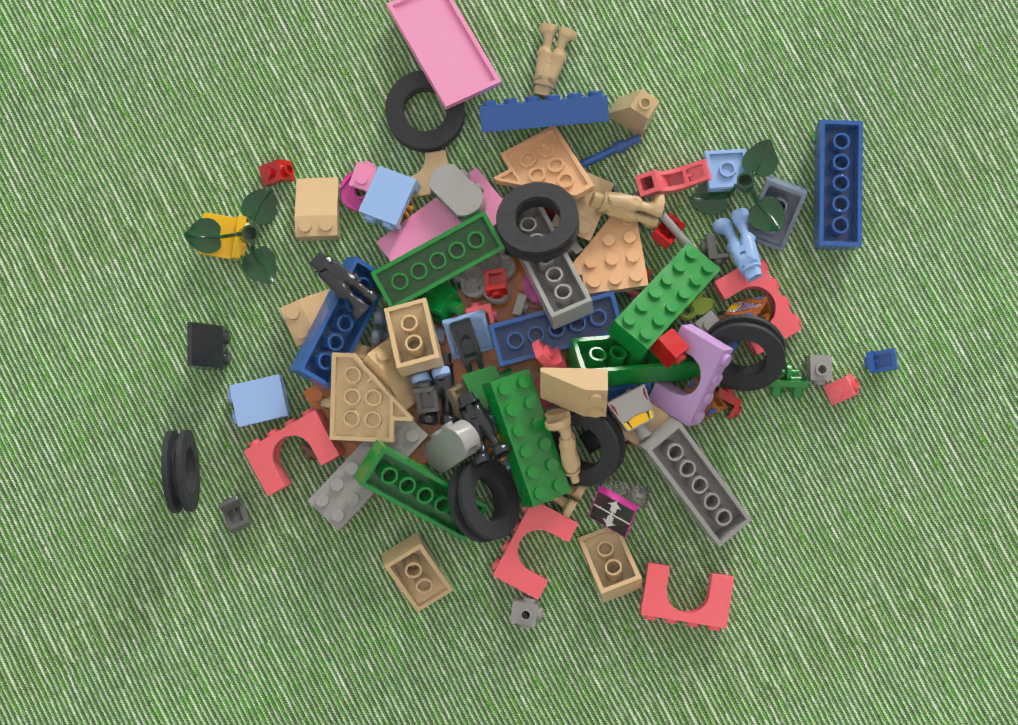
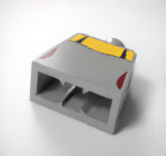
[607,384,655,439]

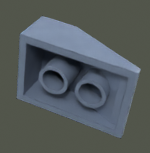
[748,175,807,252]

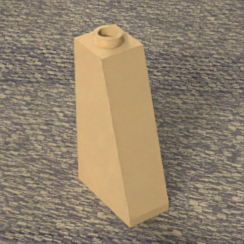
[609,89,660,138]

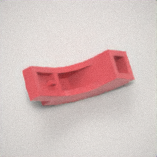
[635,159,712,197]
[532,339,567,410]

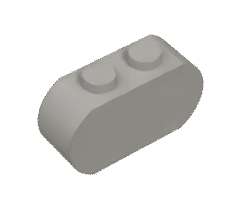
[429,164,487,223]
[425,419,481,473]

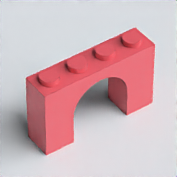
[711,259,802,356]
[244,408,346,496]
[491,504,579,600]
[639,562,734,631]

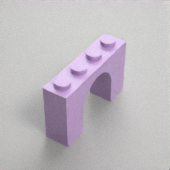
[649,324,733,427]

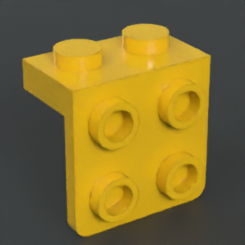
[197,212,250,261]

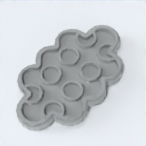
[452,249,516,305]

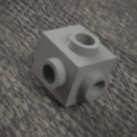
[510,596,543,629]

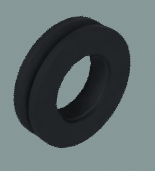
[385,70,465,153]
[496,182,580,262]
[707,314,786,391]
[551,411,626,486]
[161,429,200,513]
[448,460,520,543]

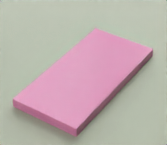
[386,0,501,110]
[376,168,503,261]

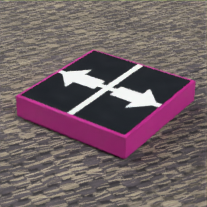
[589,485,639,538]

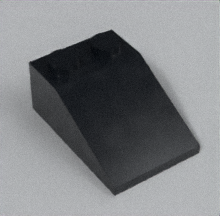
[187,322,231,370]

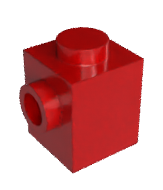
[650,328,690,369]

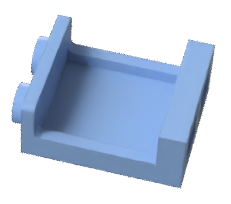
[358,166,421,231]
[227,374,291,428]

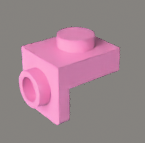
[349,161,377,192]

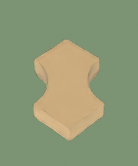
[409,150,448,199]

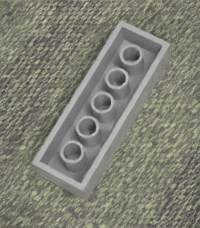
[516,207,594,329]
[638,417,752,547]
[307,421,430,531]

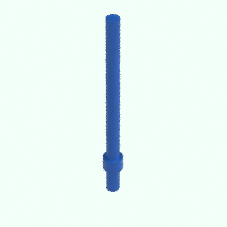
[579,134,641,168]

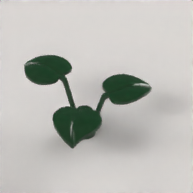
[689,139,784,232]
[184,188,277,284]

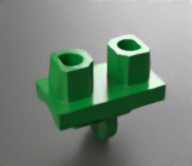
[769,363,808,398]

